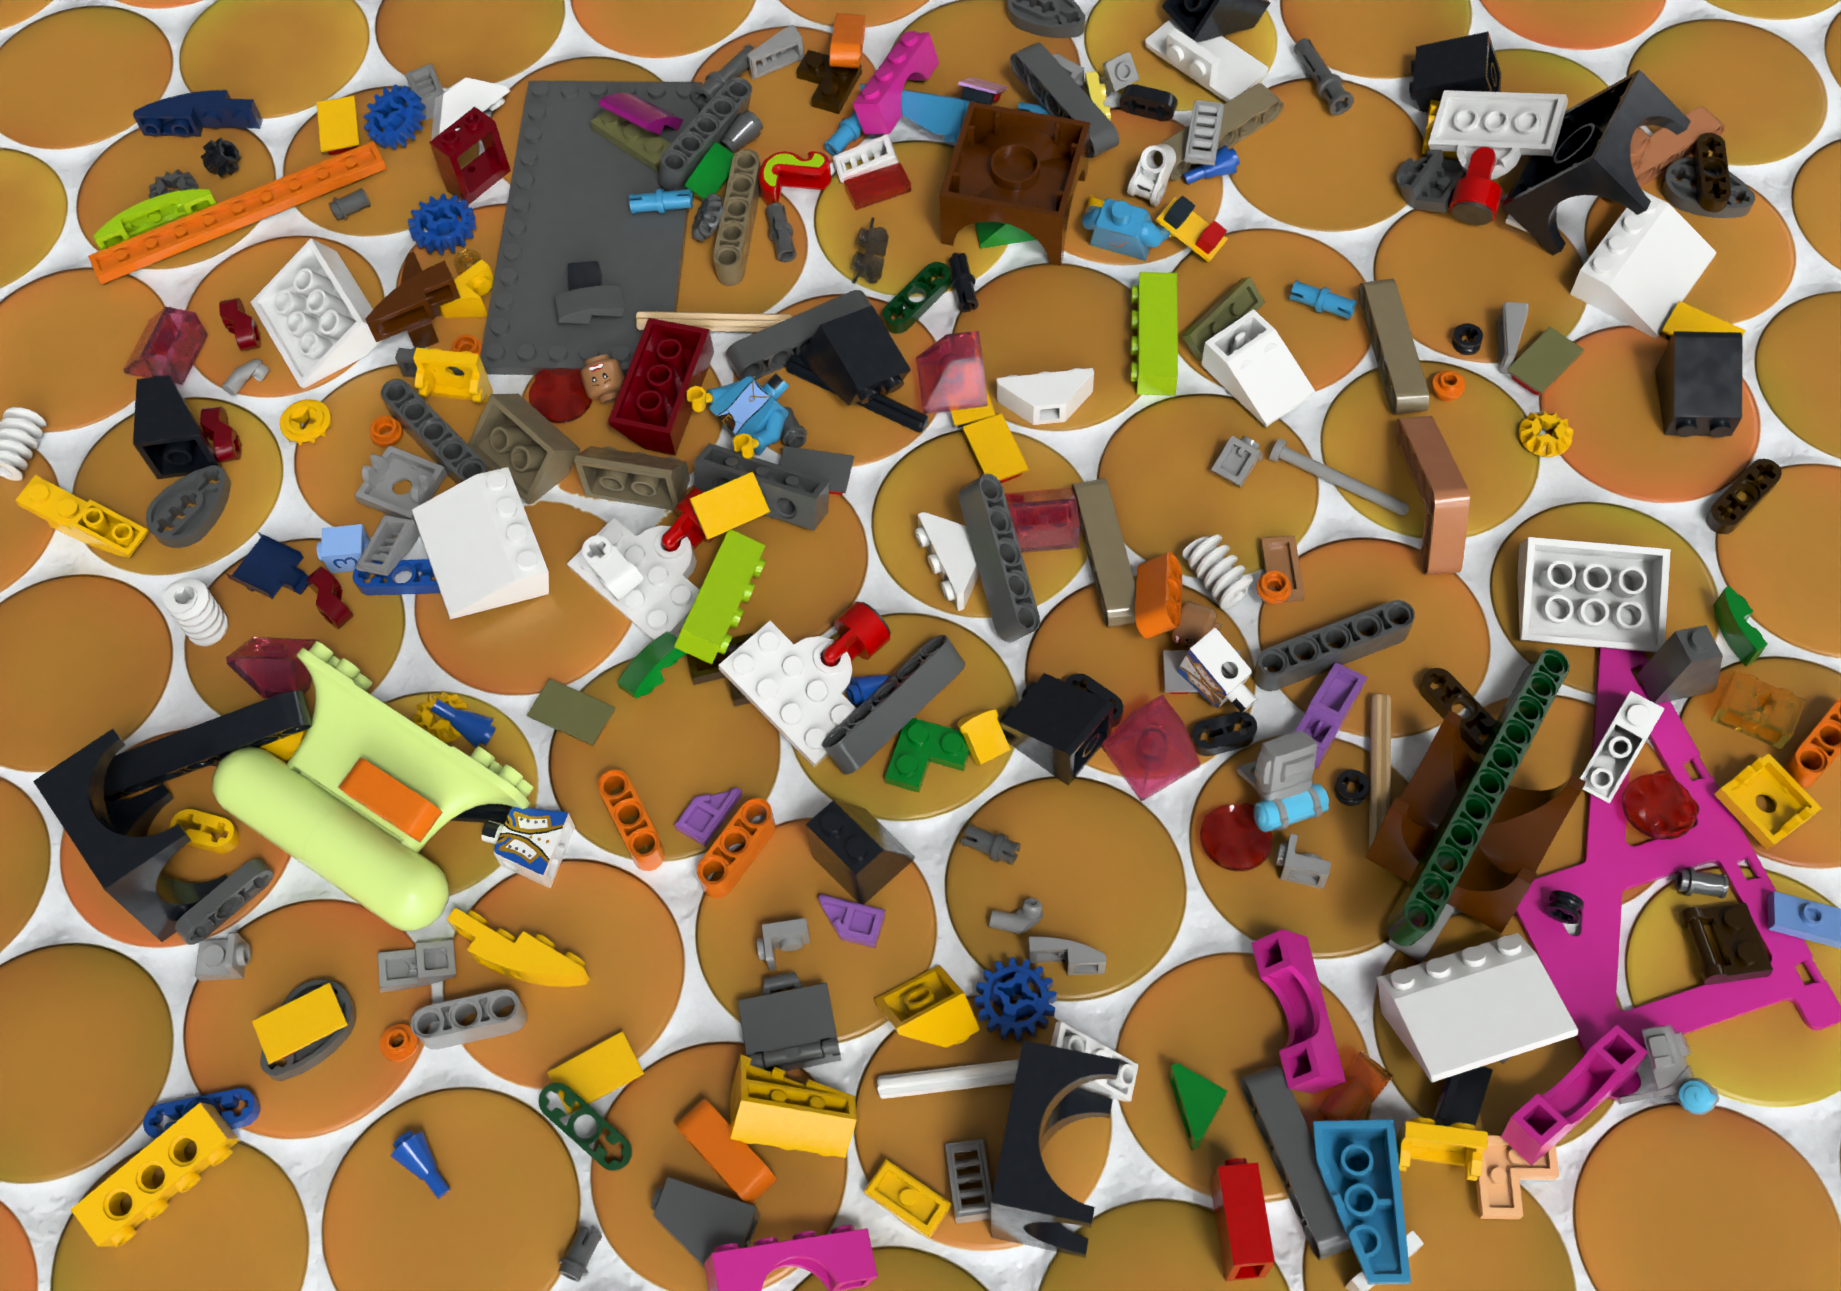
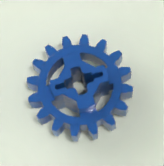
[364,84,426,150]
[408,194,477,255]
[974,957,1057,1042]

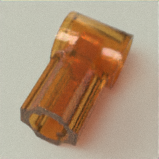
[1318,1051,1393,1121]

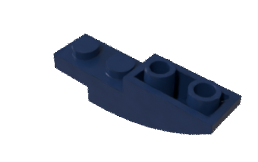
[133,90,263,137]

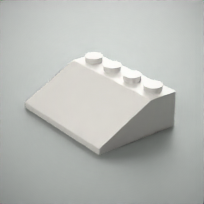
[1570,190,1717,339]
[250,238,382,388]
[412,467,549,619]
[1517,537,1671,653]
[1377,933,1578,1082]

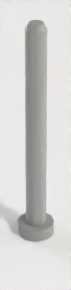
[1269,438,1409,515]

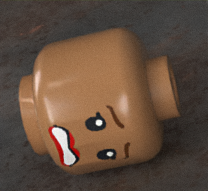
[580,354,625,405]
[1168,601,1221,648]

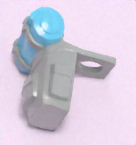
[1237,731,1329,832]
[1618,1024,1720,1115]

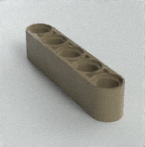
[1154,83,1284,181]
[713,149,761,286]
[1359,279,1429,415]
[1072,478,1136,628]

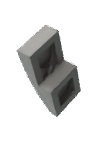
[1028,937,1106,976]
[378,939,456,993]

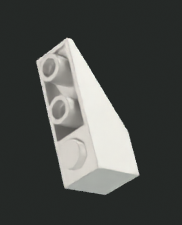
[1580,691,1665,804]

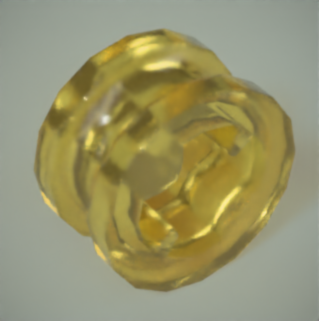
[454,249,481,276]

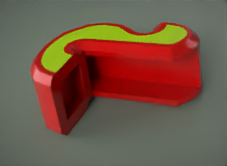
[758,151,832,206]

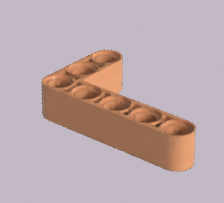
[1612,106,1726,202]
[1396,416,1470,575]

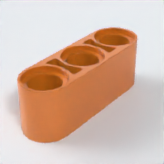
[830,13,866,69]
[1135,552,1182,639]
[1784,698,1841,788]
[338,757,443,843]
[598,769,665,871]
[697,798,775,898]
[675,1098,777,1205]

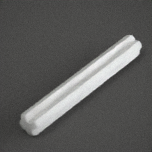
[877,1059,1019,1099]

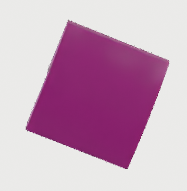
[598,93,683,135]

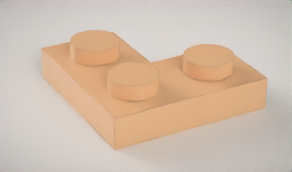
[1476,1135,1559,1220]

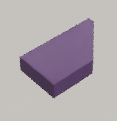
[675,788,743,847]
[818,894,886,948]

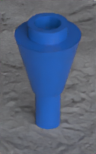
[1183,145,1240,185]
[846,673,894,707]
[431,699,496,748]
[391,1130,451,1199]

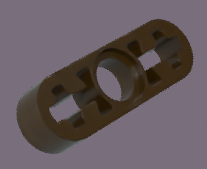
[1692,133,1731,212]
[1706,459,1782,534]
[1420,668,1496,753]

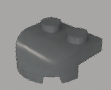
[1397,150,1466,213]

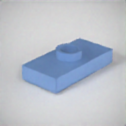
[1767,891,1841,949]

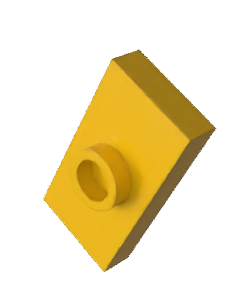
[864,1159,951,1239]

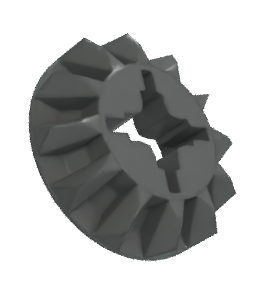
[148,169,198,198]
[692,193,723,242]

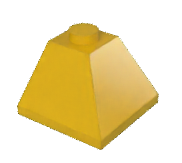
[874,965,980,1048]

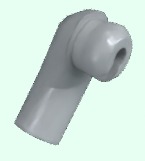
[222,359,269,396]
[989,898,1043,934]

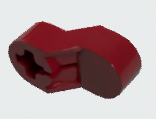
[219,298,261,351]
[200,406,242,462]
[305,566,353,630]

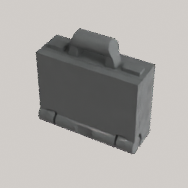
[738,972,841,1073]

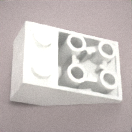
[1201,309,1315,427]

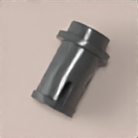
[328,188,371,220]
[782,407,807,448]
[1675,866,1729,898]
[558,1226,602,1282]

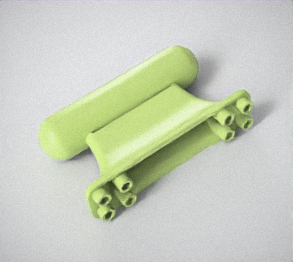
[212,641,534,931]

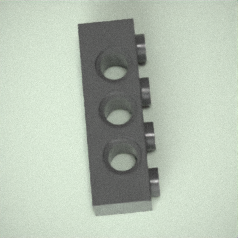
[694,443,830,531]

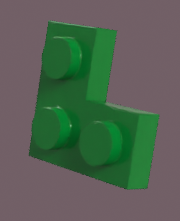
[885,718,970,793]

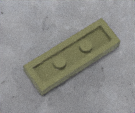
[590,109,671,172]
[1182,277,1265,361]

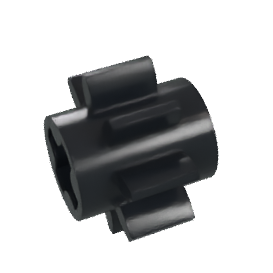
[200,137,241,178]

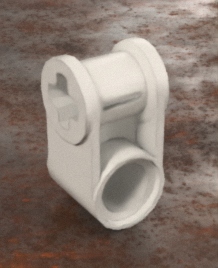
[1127,144,1176,207]
[582,535,645,601]

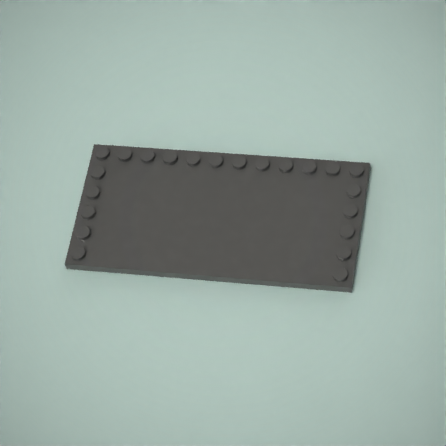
[480,81,702,376]

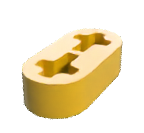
[170,809,240,854]

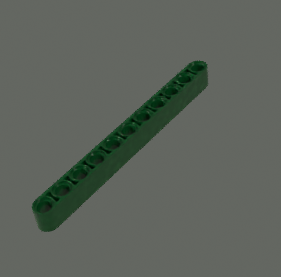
[1386,648,1570,947]

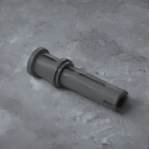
[1294,38,1354,115]
[691,45,757,109]

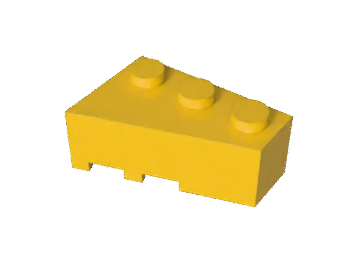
[730,1054,857,1158]

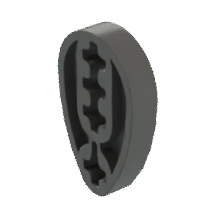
[1007,0,1085,38]
[1661,157,1755,218]
[146,465,231,548]
[260,979,356,1081]

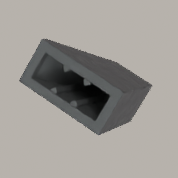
[1637,625,1723,704]
[651,1177,760,1269]

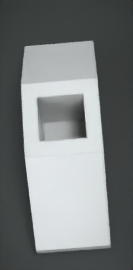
[431,77,510,140]
[996,368,1094,425]
[915,512,980,611]
[1051,1022,1139,1102]

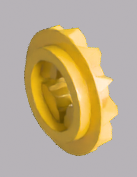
[279,399,332,446]
[1519,409,1574,457]
[413,691,469,743]

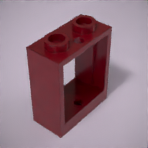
[429,107,511,205]

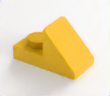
[438,259,494,318]

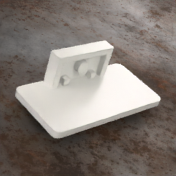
[1145,18,1268,102]

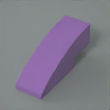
[1294,662,1368,769]

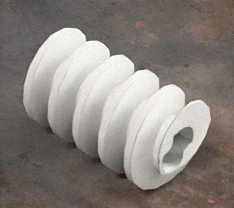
[0,407,46,481]
[1182,534,1253,610]
[163,578,228,647]

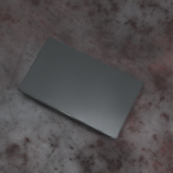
[779,446,854,495]

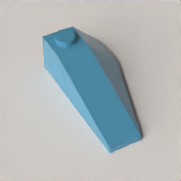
[860,84,991,143]
[1313,1120,1411,1284]

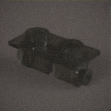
[850,217,889,284]

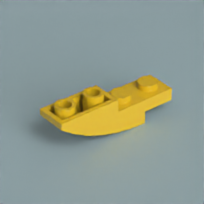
[15,475,149,558]
[446,908,590,987]

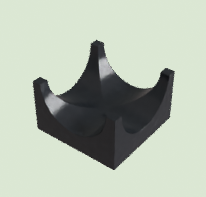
[1502,69,1691,256]
[33,729,228,942]
[991,1040,1120,1258]

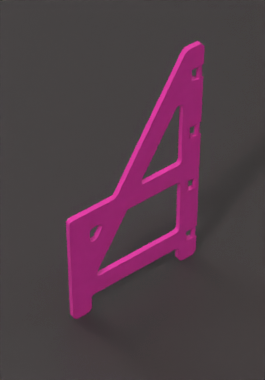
[1514,648,1841,1100]

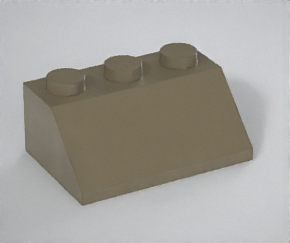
[468,394,581,504]
[574,446,690,511]

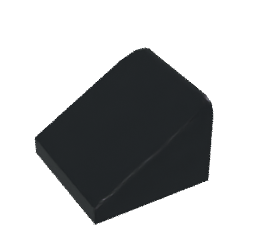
[568,261,602,291]

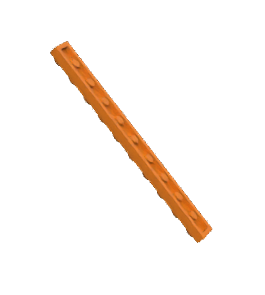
[88,141,387,285]

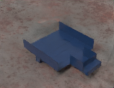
[226,532,309,599]

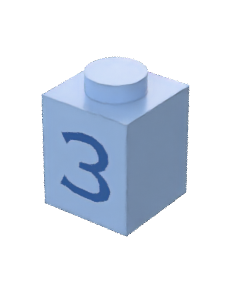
[317,524,370,573]

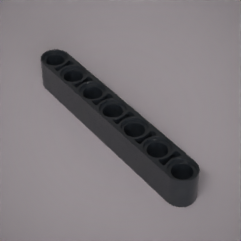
[104,690,312,801]

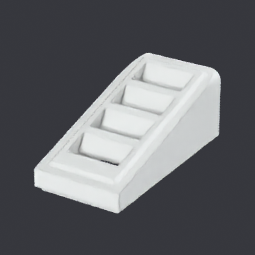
[832,134,901,183]

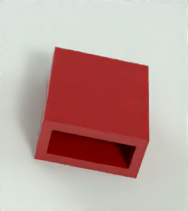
[1210,1158,1275,1282]

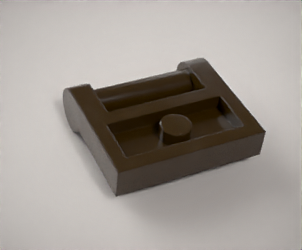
[1679,903,1773,985]

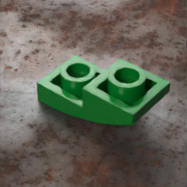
[684,142,734,201]
[1713,586,1768,666]
[617,632,688,699]

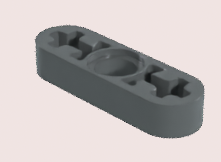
[175,859,273,945]

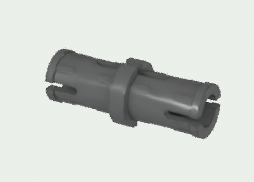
[766,202,797,262]

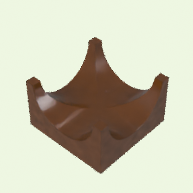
[939,102,1090,266]
[1366,710,1586,934]

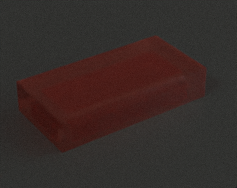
[844,162,912,210]

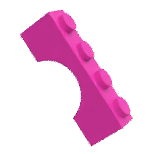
[853,31,939,134]
[1251,929,1346,1094]
[1501,1024,1648,1166]
[704,1225,878,1291]

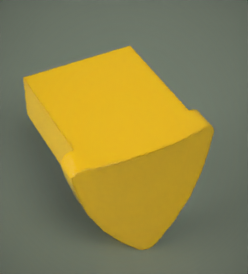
[957,709,1011,765]

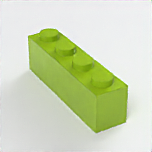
[1131,272,1178,396]
[674,529,766,664]

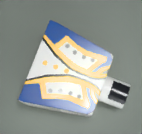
[1177,628,1257,713]
[481,807,575,888]

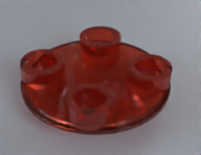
[529,368,592,423]
[1622,770,1700,840]
[1200,803,1273,871]

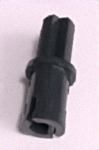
[949,252,979,312]

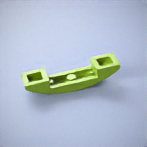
[93,189,217,250]

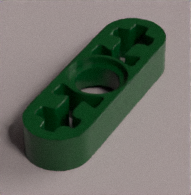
[883,262,951,334]
[538,1083,632,1171]

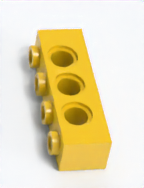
[70,1103,240,1247]

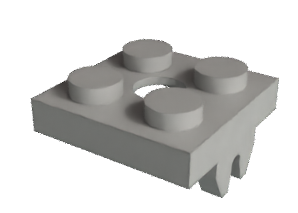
[354,445,447,522]

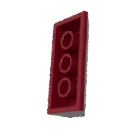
[608,318,714,455]

